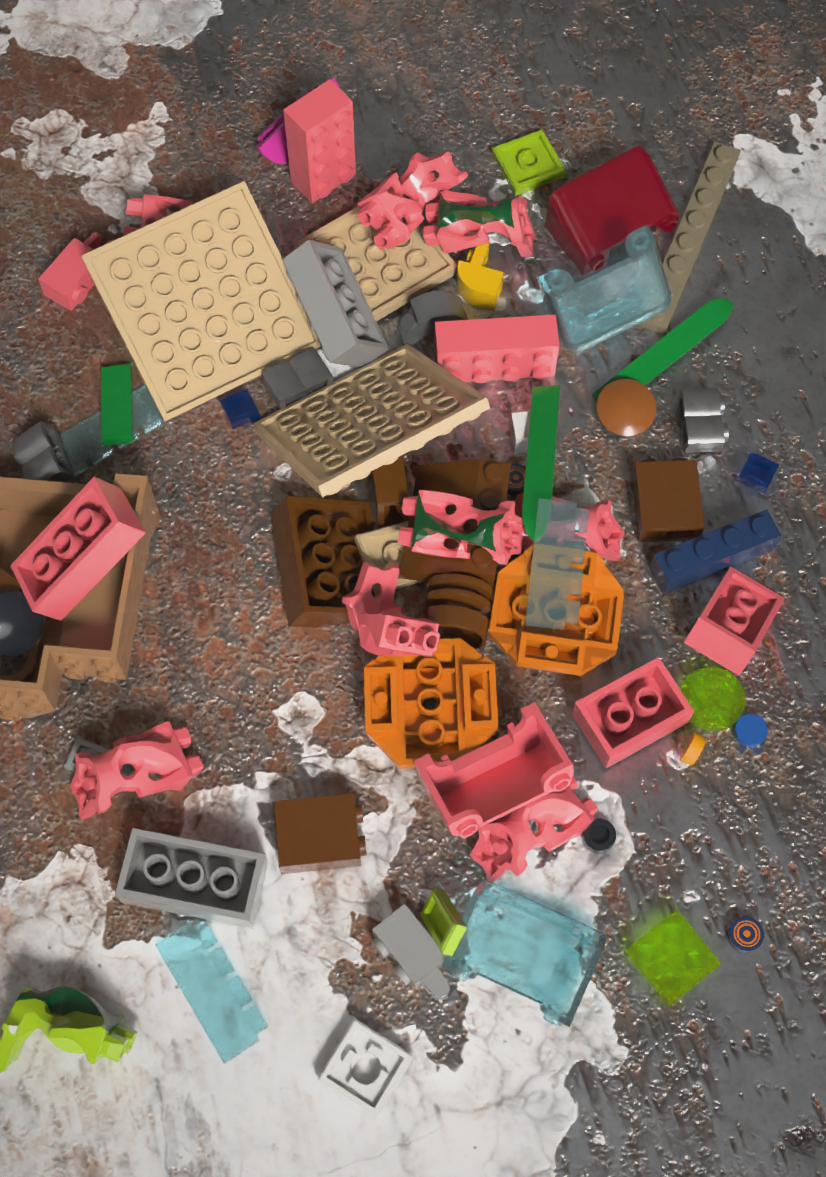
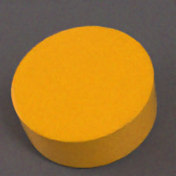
[680,732,706,766]

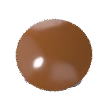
[596,379,657,438]

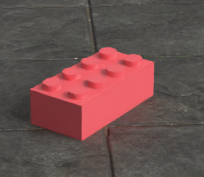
[283,79,356,203]
[434,314,560,383]
[10,477,146,621]

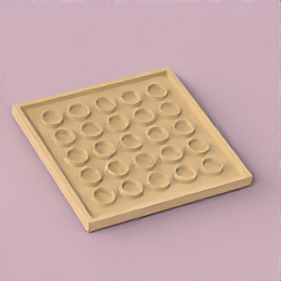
[81,181,322,422]
[252,344,490,497]

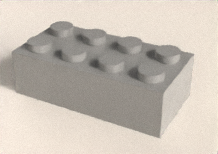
[282,240,389,368]
[115,828,268,929]

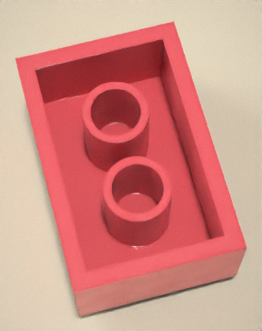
[572,657,694,769]

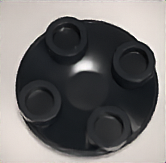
[0,591,44,656]

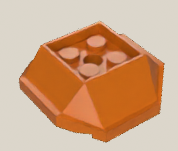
[488,543,624,676]
[364,638,498,769]

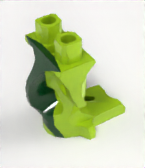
[0,986,138,1072]

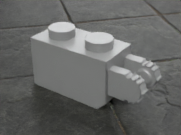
[372,904,450,1002]

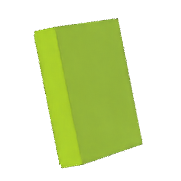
[491,129,567,196]

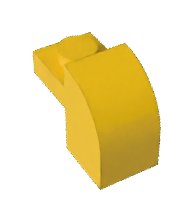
[457,242,504,312]

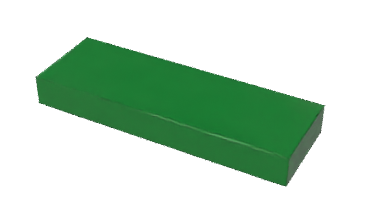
[101,364,134,446]

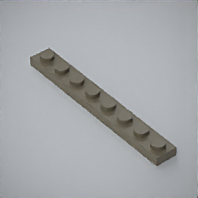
[638,141,741,335]

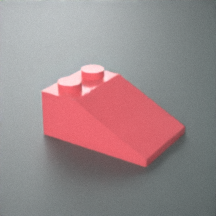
[684,566,785,676]

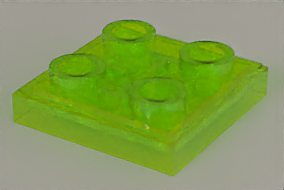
[624,909,722,1008]

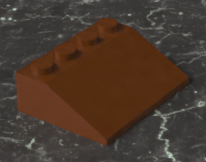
[399,459,511,589]
[271,496,376,628]

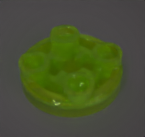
[681,667,746,732]

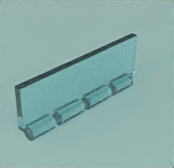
[59,386,164,479]
[525,499,589,630]
[155,921,268,1064]

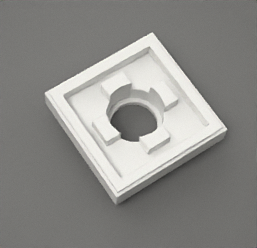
[317,1018,414,1119]

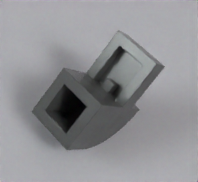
[395,291,469,346]

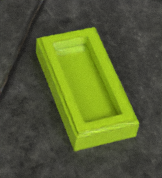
[420,887,467,956]

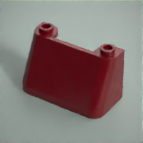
[545,146,679,276]

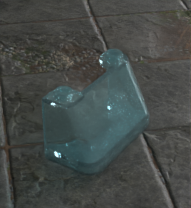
[538,225,671,352]
[442,880,606,1027]

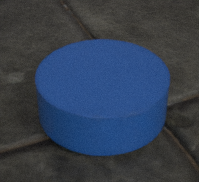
[733,714,768,748]

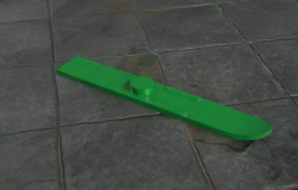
[592,298,733,400]
[522,385,560,542]

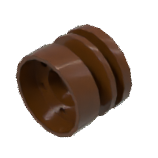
[422,574,494,649]

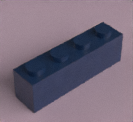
[650,509,782,595]

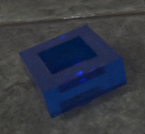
[219,389,260,430]
[737,452,779,494]

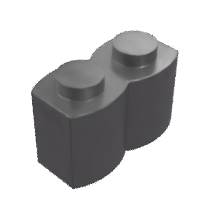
[263,349,333,410]
[678,388,729,453]
[13,421,73,482]

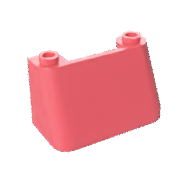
[414,702,574,837]

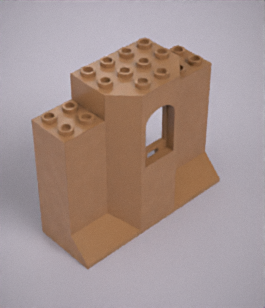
[0,473,161,721]

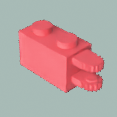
[38,232,112,311]

